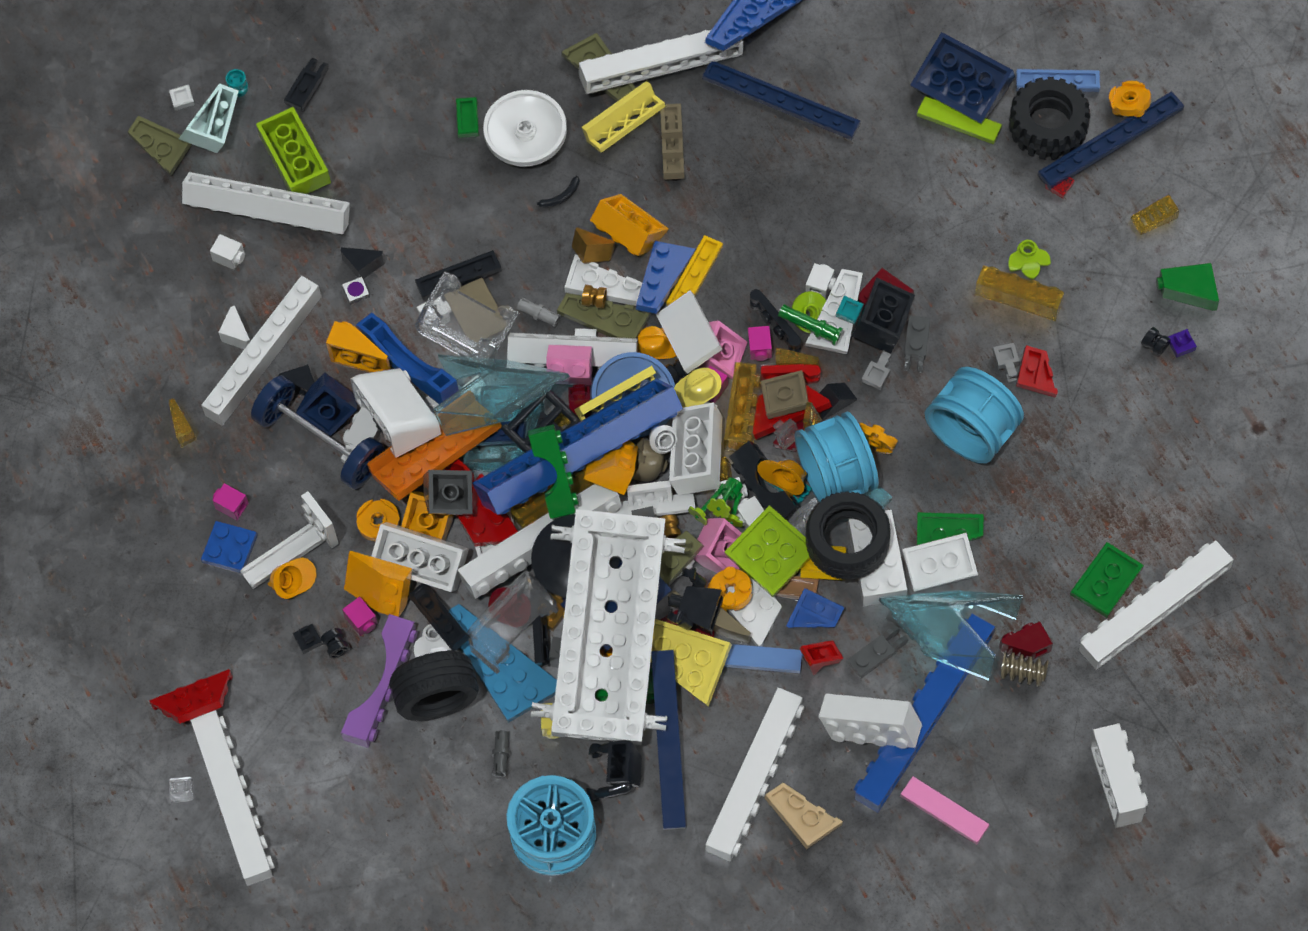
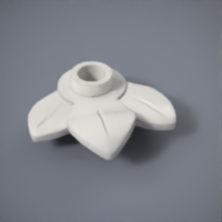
[414,624,451,657]

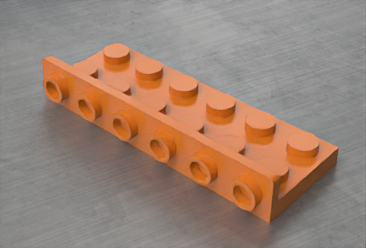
[367,391,502,501]

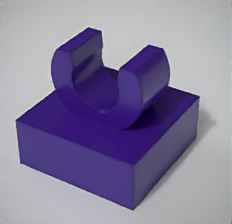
[1168,329,1197,358]

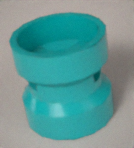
[225,69,249,97]

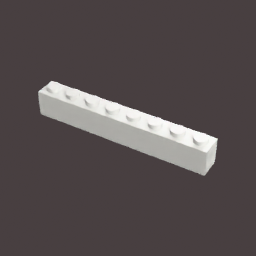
[579,30,743,94]
[182,172,350,234]
[202,276,322,426]
[457,484,622,599]
[1079,540,1234,670]
[705,688,805,862]
[191,710,275,886]

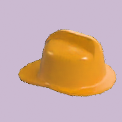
[637,326,677,359]
[757,459,807,495]
[267,557,316,599]

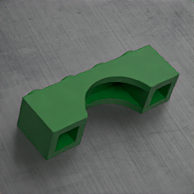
[529,424,579,519]

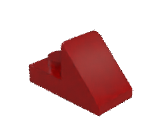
[799,640,844,675]

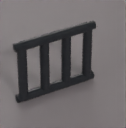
[500,384,580,453]

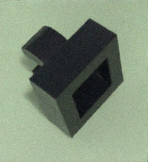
[293,623,323,654]

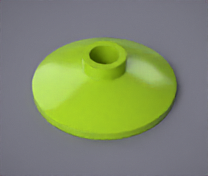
[792,291,827,334]

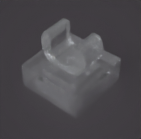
[773,419,798,450]
[169,776,194,803]

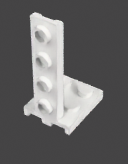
[240,491,339,589]

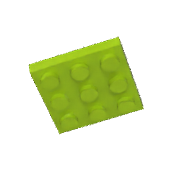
[724,505,810,597]

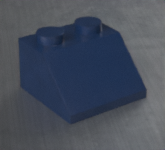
[296,372,357,436]

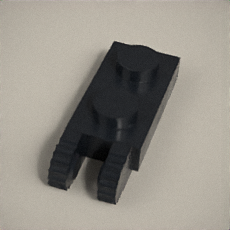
[284,58,329,111]

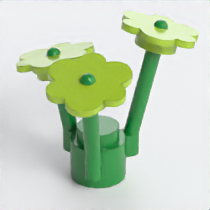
[688,478,743,527]

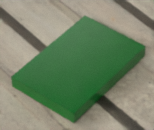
[1070,542,1144,618]

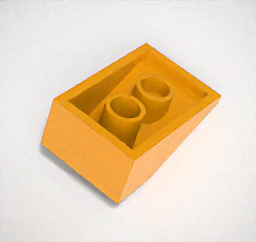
[326,321,391,373]
[401,491,455,541]
[344,551,412,617]

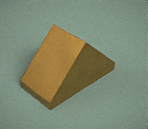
[572,227,615,263]

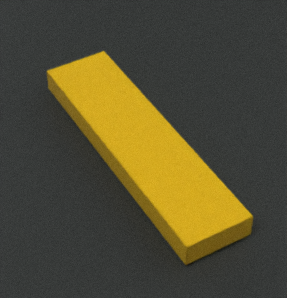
[666,235,723,306]

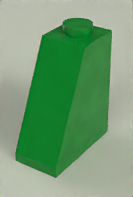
[1156,263,1219,311]

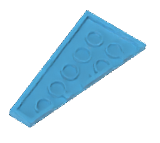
[449,604,557,723]

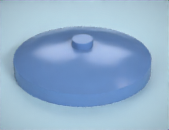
[590,352,675,438]

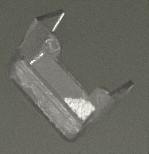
[467,570,559,674]

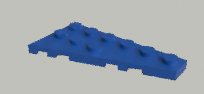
[705,0,802,51]

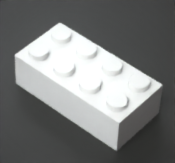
[669,402,723,495]
[848,510,907,607]
[371,522,469,592]
[819,694,922,749]
[1090,723,1148,828]

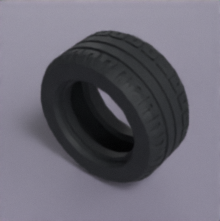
[806,491,890,580]
[389,651,479,721]

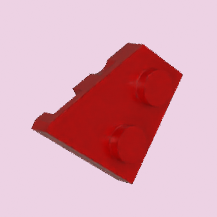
[1016,345,1058,398]

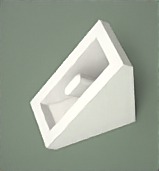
[218,305,250,349]

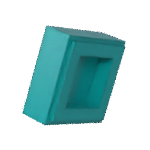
[835,296,864,325]

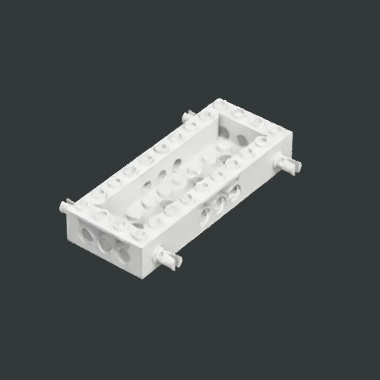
[531,509,686,745]

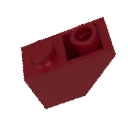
[568,384,592,422]
[999,621,1053,660]

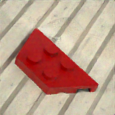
[752,385,832,440]
[455,473,518,546]
[149,669,233,724]

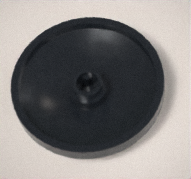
[531,514,620,600]

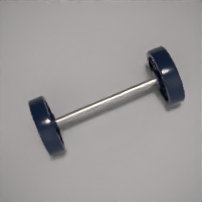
[251,376,385,489]

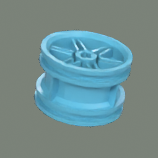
[925,367,1024,463]
[795,411,879,502]
[507,775,596,876]

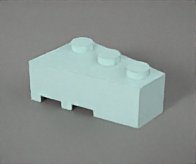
[179,83,239,153]

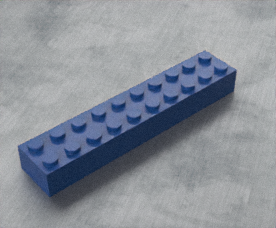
[472,378,683,515]

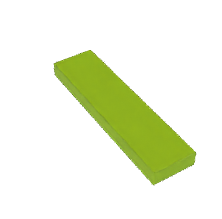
[917,96,1002,145]

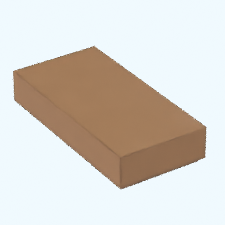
[775,575,819,600]

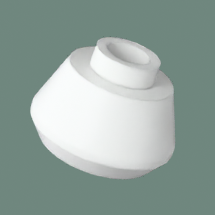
[649,425,678,454]

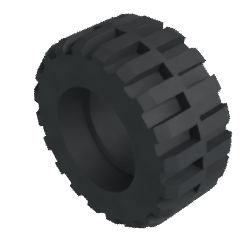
[1009,77,1090,159]

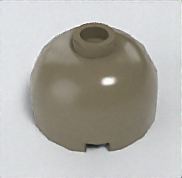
[632,438,667,482]

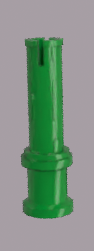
[778,304,843,346]

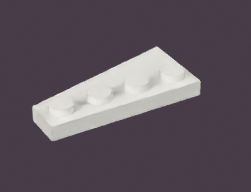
[565,255,642,306]
[805,269,863,354]

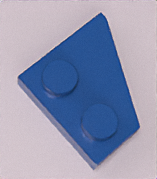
[786,588,845,628]

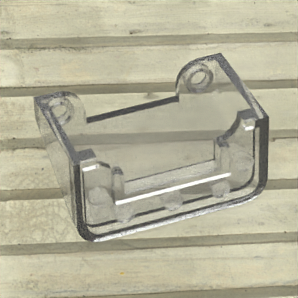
[415,271,520,368]

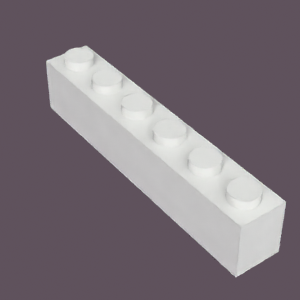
[507,333,638,369]

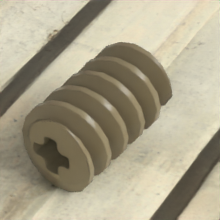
[1000,651,1049,687]

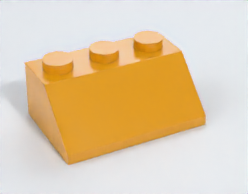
[590,194,669,256]
[583,440,638,495]

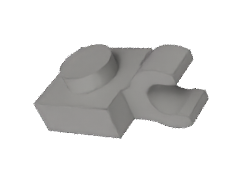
[993,343,1019,383]
[861,351,891,390]

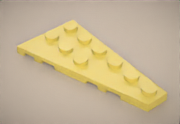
[650,619,732,707]

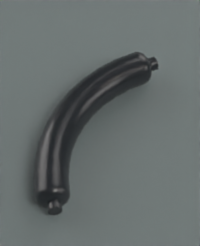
[537,176,580,208]

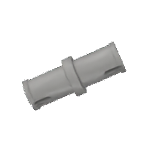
[517,297,561,327]

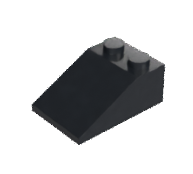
[852,277,915,354]

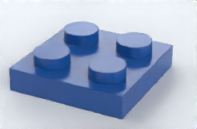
[201,521,258,573]

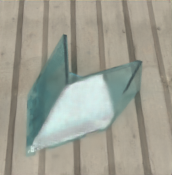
[433,354,570,436]
[879,590,1023,680]

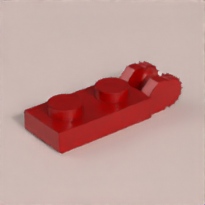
[760,364,821,384]

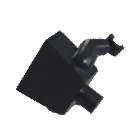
[667,567,724,635]
[586,740,642,801]

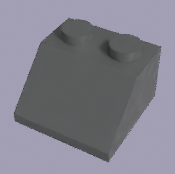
[423,470,472,515]

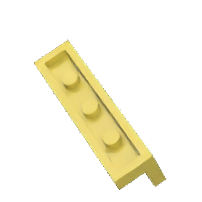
[582,81,666,153]
[574,366,656,421]

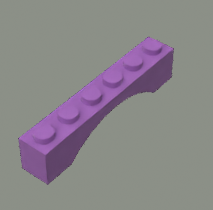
[341,614,418,748]

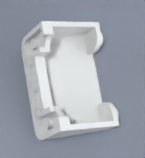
[350,368,442,458]

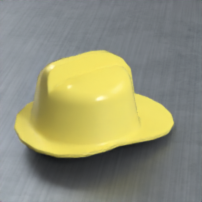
[674,368,722,408]

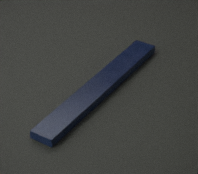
[702,61,861,140]
[1038,91,1184,190]
[651,650,686,830]

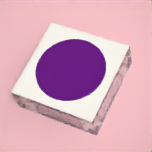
[342,277,370,305]

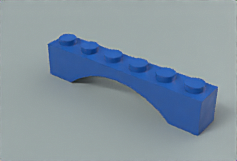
[356,313,460,408]

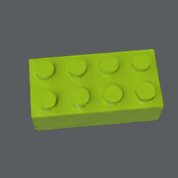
[256,107,331,194]

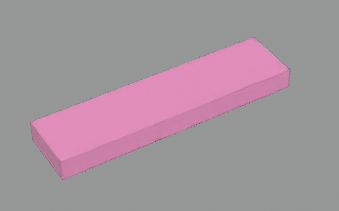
[900,777,990,845]

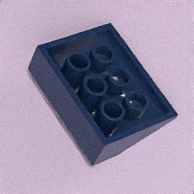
[910,32,1015,124]

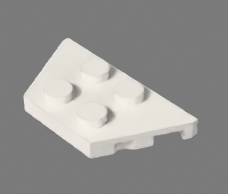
[708,577,782,647]

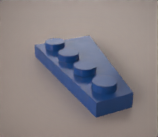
[636,241,696,314]

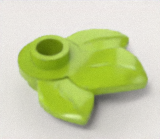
[1008,240,1051,280]

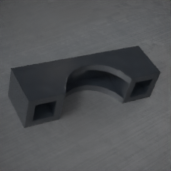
[729,441,804,523]

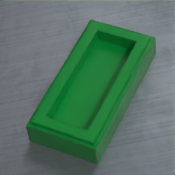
[456,97,479,138]

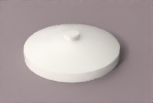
[483,90,567,167]

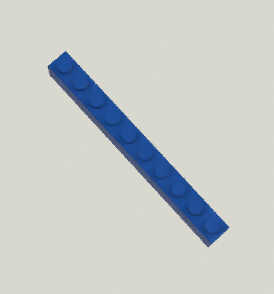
[854,614,995,813]

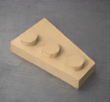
[765,783,843,849]

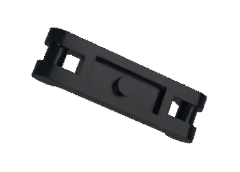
[750,289,801,356]

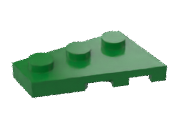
[917,512,984,545]

